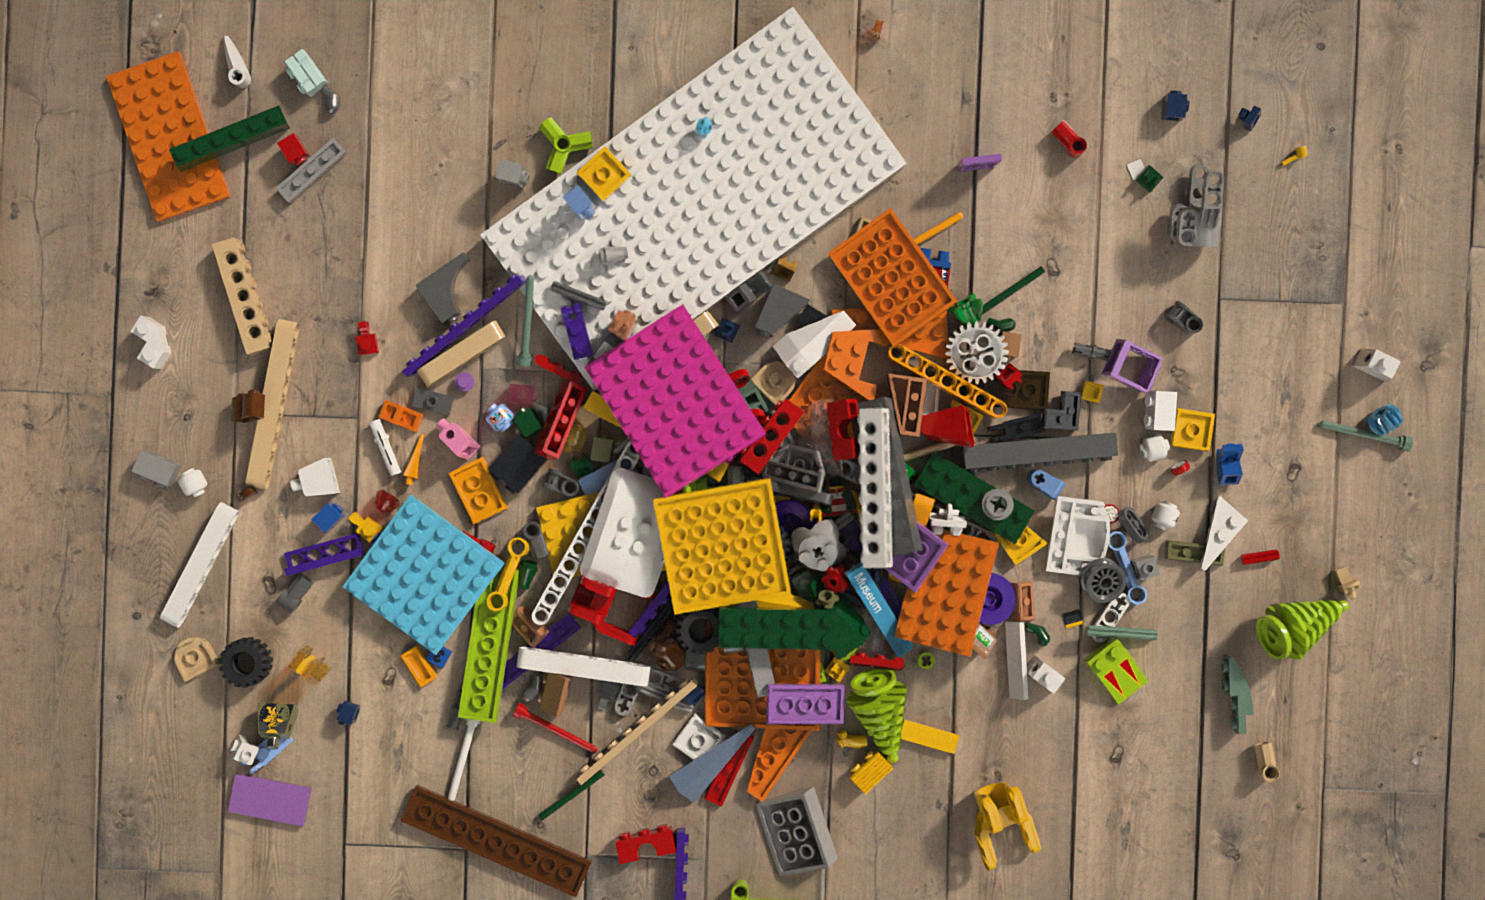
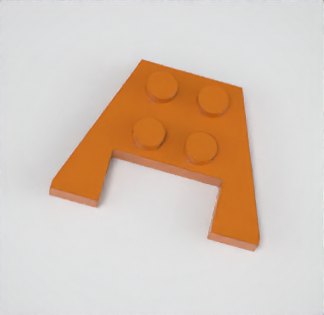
[822,329,889,401]

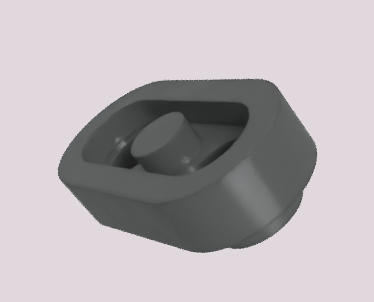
[1119,507,1149,543]

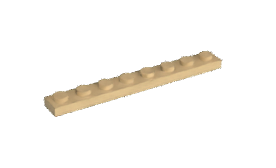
[576,677,698,785]

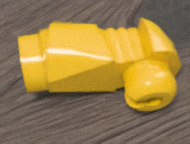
[836,730,868,749]

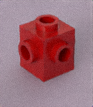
[821,563,850,594]

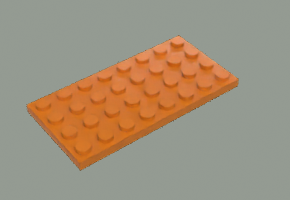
[106,51,231,222]

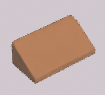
[1010,581,1035,622]
[512,606,549,648]

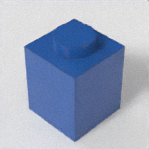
[311,502,345,533]

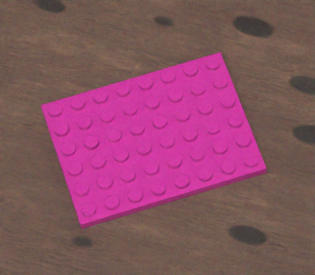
[584,304,767,498]

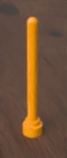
[913,212,963,245]

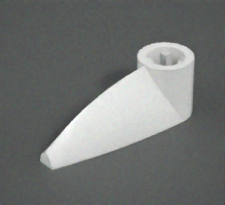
[223,36,251,89]

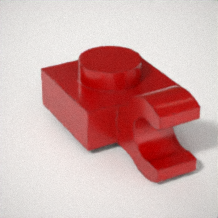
[356,321,379,355]

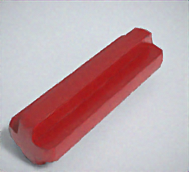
[1241,550,1280,565]

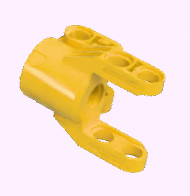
[974,782,1041,871]

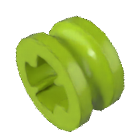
[917,652,935,669]

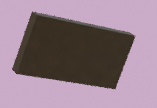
[972,367,1050,410]

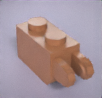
[607,309,638,341]

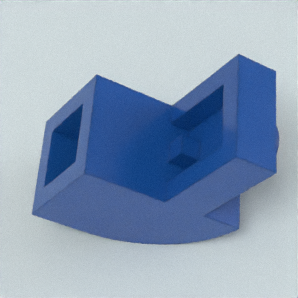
[1216,443,1244,485]

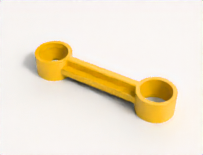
[486,537,529,611]

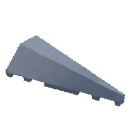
[669,723,755,803]

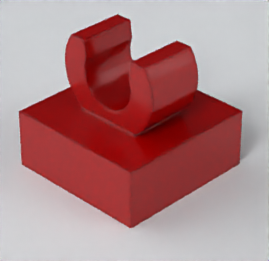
[995,363,1022,389]

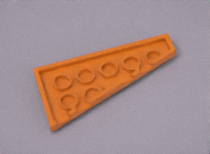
[831,308,950,359]
[747,728,812,802]

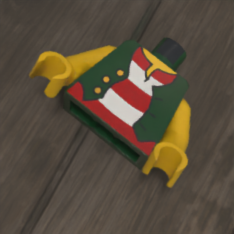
[810,477,862,522]

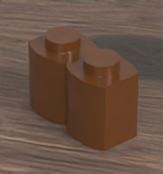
[231,390,265,423]

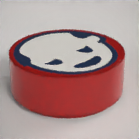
[1170,460,1190,476]

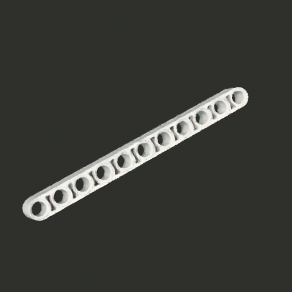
[532,441,640,625]

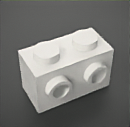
[1144,391,1177,431]

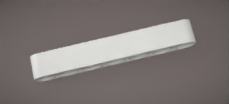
[160,502,239,628]
[516,647,651,686]

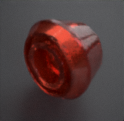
[374,489,400,514]

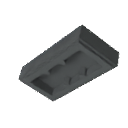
[412,387,454,415]

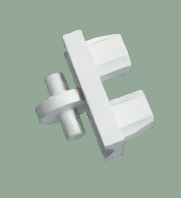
[929,504,967,536]

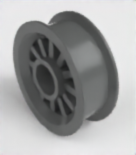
[1080,558,1126,603]

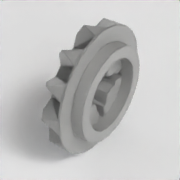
[982,489,1014,520]

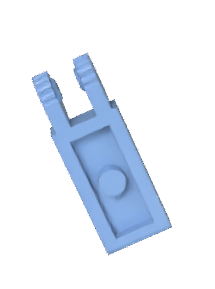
[241,736,294,775]

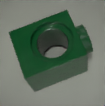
[513,407,543,438]

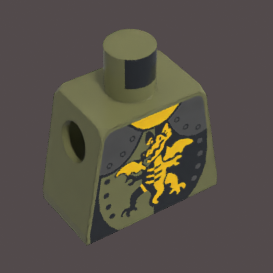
[258,703,299,749]

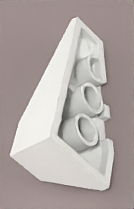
[773,310,856,378]

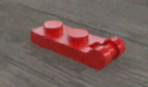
[850,653,905,671]

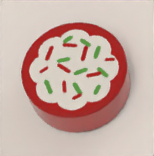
[1104,504,1119,523]

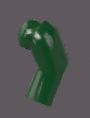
[986,318,1016,332]

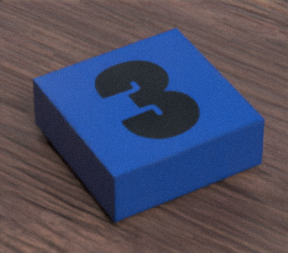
[426,646,453,669]

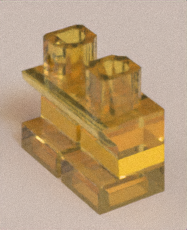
[288,645,331,681]

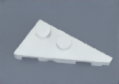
[1200,496,1248,571]

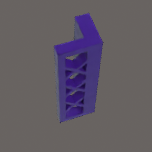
[284,533,365,576]

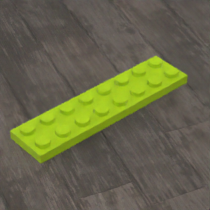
[458,567,519,723]

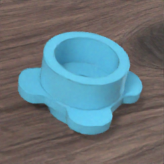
[696,117,712,138]

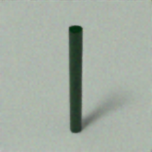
[982,266,1045,314]
[539,769,605,820]

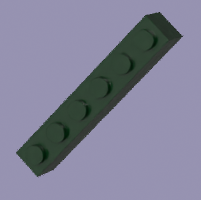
[169,105,290,172]

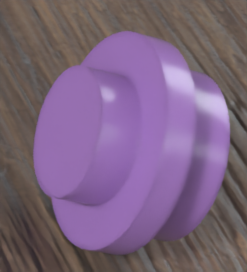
[455,372,474,391]

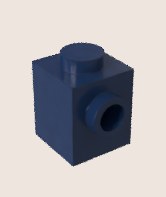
[1161,90,1190,121]

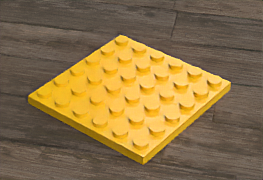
[653,478,791,614]

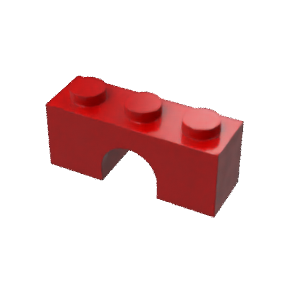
[827,399,860,461]
[615,824,677,864]

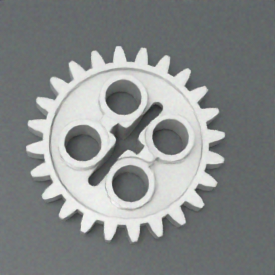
[945,321,1009,384]

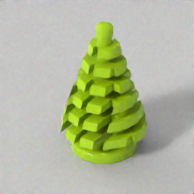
[1256,600,1349,660]
[847,668,907,763]

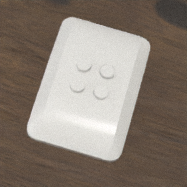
[580,468,664,598]

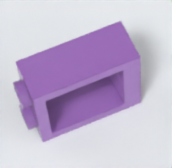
[1101,339,1163,393]

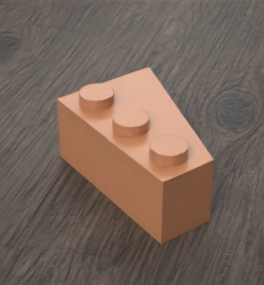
[886,374,927,437]

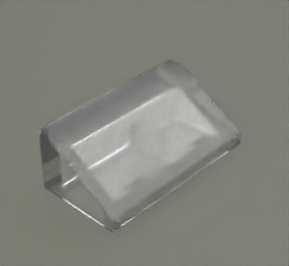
[860,610,885,652]

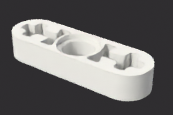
[1091,593,1130,642]

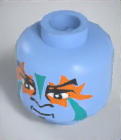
[486,403,514,432]

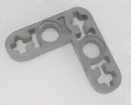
[615,662,681,716]

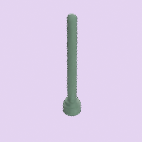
[516,275,534,367]
[1319,421,1413,452]

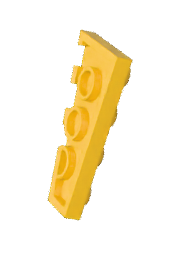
[992,526,1048,565]

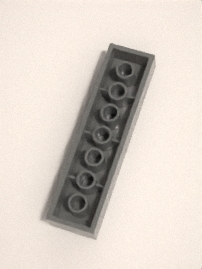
[851,397,923,556]

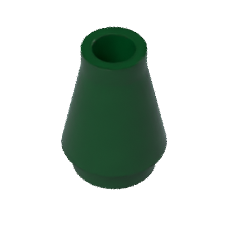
[518,559,538,589]

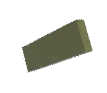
[1164,540,1225,566]

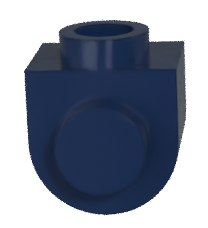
[336,700,360,726]

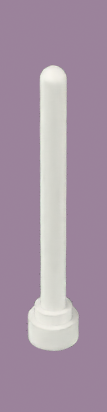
[448,719,481,801]

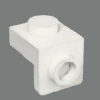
[229,734,259,765]

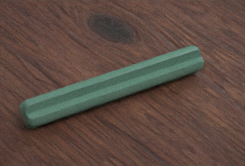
[1085,625,1158,640]

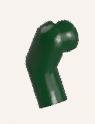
[1025,622,1050,647]

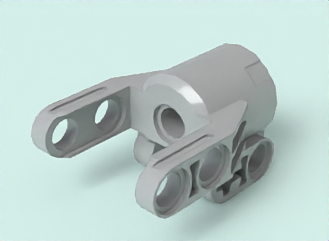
[1168,164,1224,247]

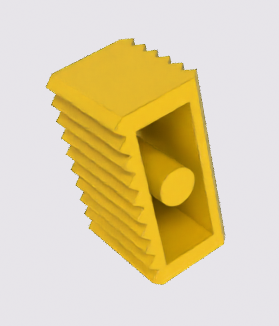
[849,749,894,795]

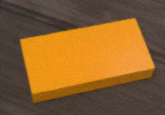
[400,645,438,688]

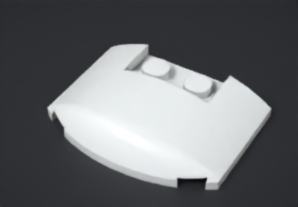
[1045,496,1110,575]

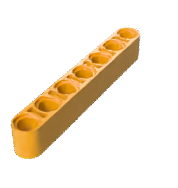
[887,344,1007,419]

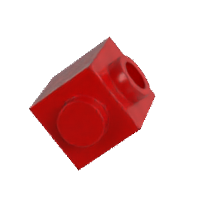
[277,133,310,166]

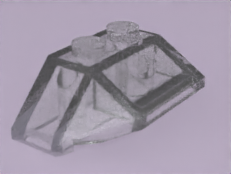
[796,398,843,477]

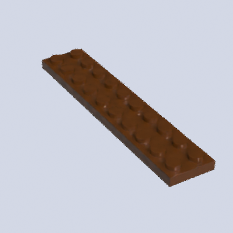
[401,785,592,897]

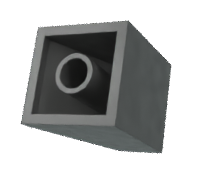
[755,284,810,338]

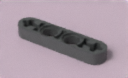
[771,481,834,506]

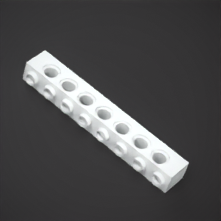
[857,408,892,568]

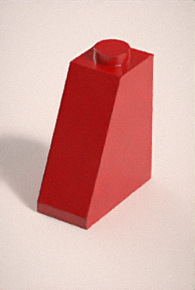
[920,405,975,448]

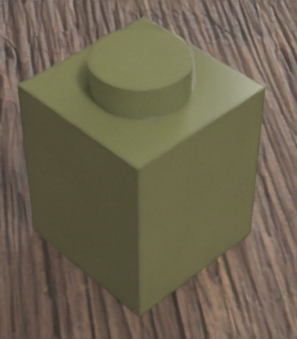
[590,434,614,463]

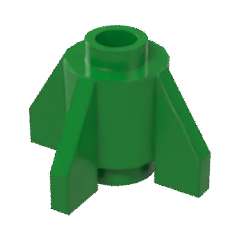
[949,293,983,327]

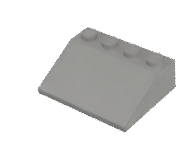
[755,786,838,876]

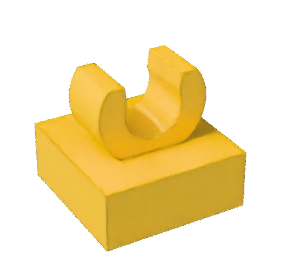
[824,656,851,682]

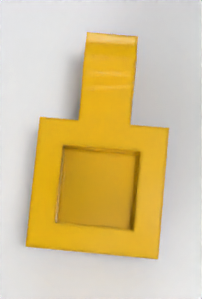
[348,512,384,543]

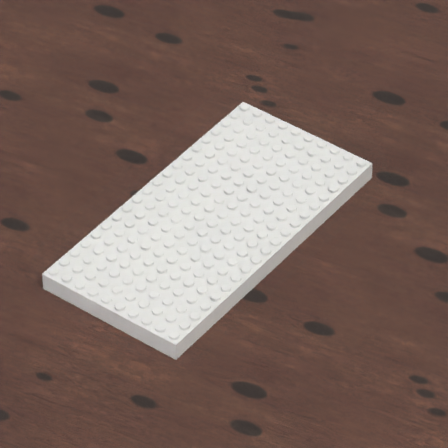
[480,7,907,392]

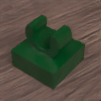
[1135,165,1164,193]
[570,452,595,478]

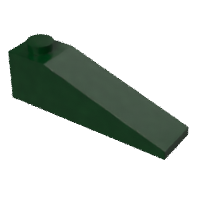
[808,574,871,659]

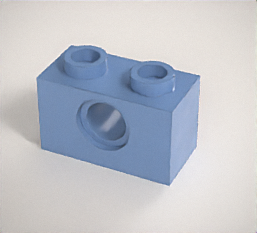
[563,185,597,221]

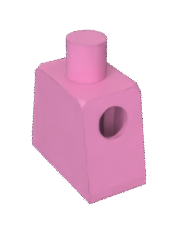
[436,419,481,460]

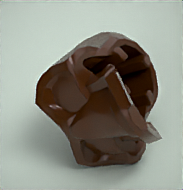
[647,619,686,671]

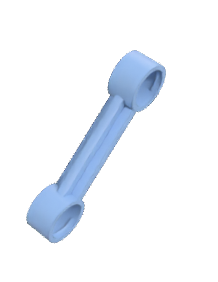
[1108,531,1147,605]

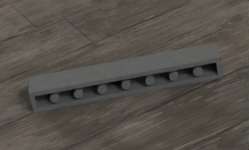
[960,433,1118,472]

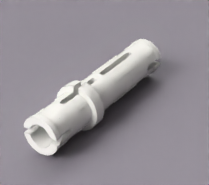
[369,419,401,477]

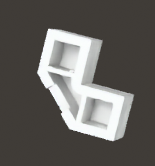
[131,315,171,369]

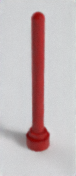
[512,702,598,753]

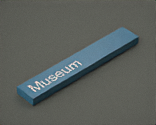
[845,562,914,657]

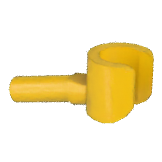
[1281,146,1308,166]

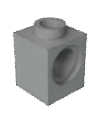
[1131,555,1160,580]

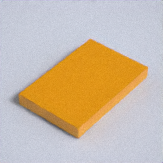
[448,457,508,525]

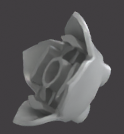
[791,519,847,571]

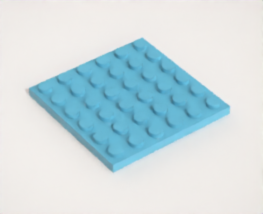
[343,494,505,655]

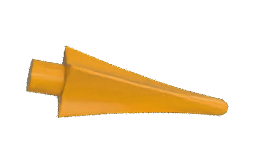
[403,434,424,486]

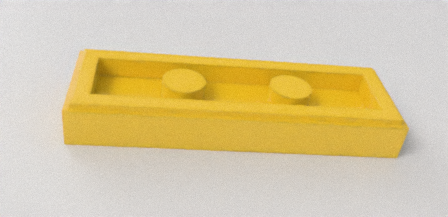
[901,719,959,754]

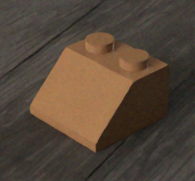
[538,673,573,717]

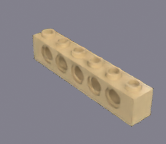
[212,237,273,356]

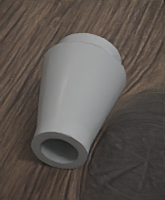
[599,246,628,266]

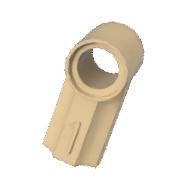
[1254,742,1280,782]

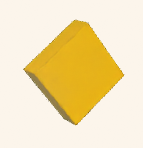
[1081,380,1104,404]

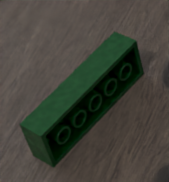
[914,452,1035,544]
[717,606,838,650]

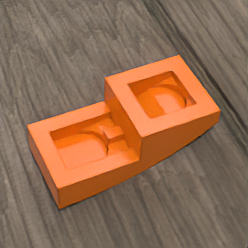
[378,400,424,432]

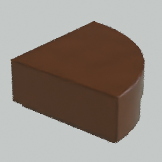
[237,487,258,502]

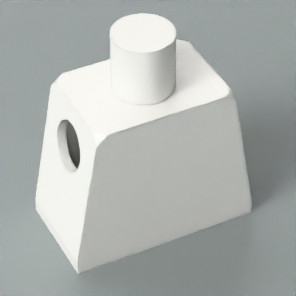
[1352,349,1400,382]
[290,458,340,496]
[1027,656,1065,694]

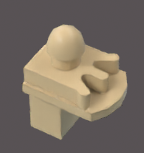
[1333,566,1361,600]

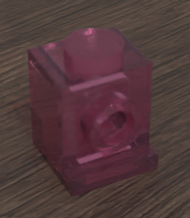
[508,384,538,405]

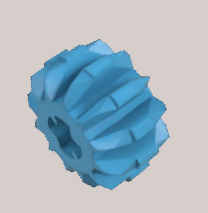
[1367,404,1403,436]

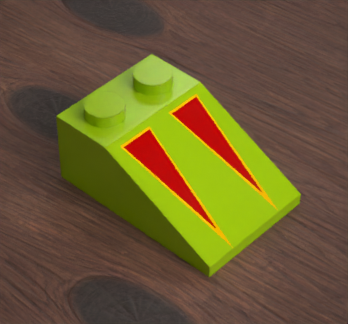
[1082,637,1148,705]

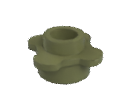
[816,590,839,610]

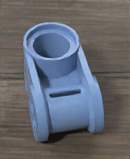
[1027,470,1066,501]

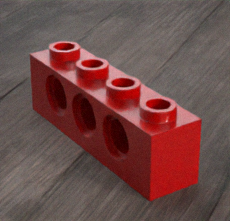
[533,381,587,460]
[739,398,804,475]

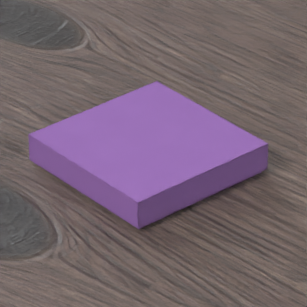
[958,154,1002,172]

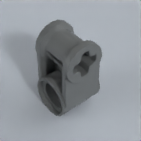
[1164,301,1203,335]
[542,468,581,497]

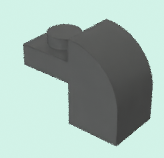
[726,270,773,313]

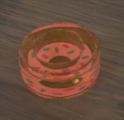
[872,20,885,40]

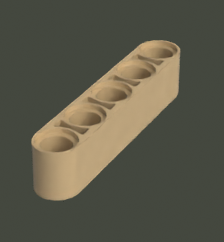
[417,321,506,388]

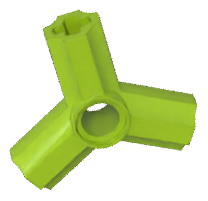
[538,117,593,175]

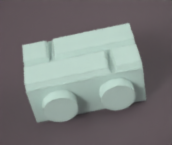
[284,49,329,97]

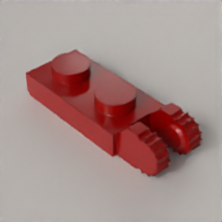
[534,354,585,386]

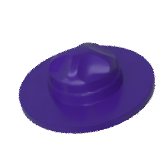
[775,500,816,545]
[980,573,1016,625]

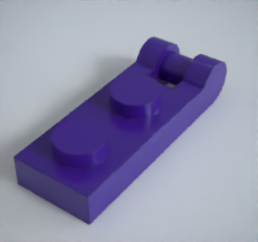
[560,302,594,360]

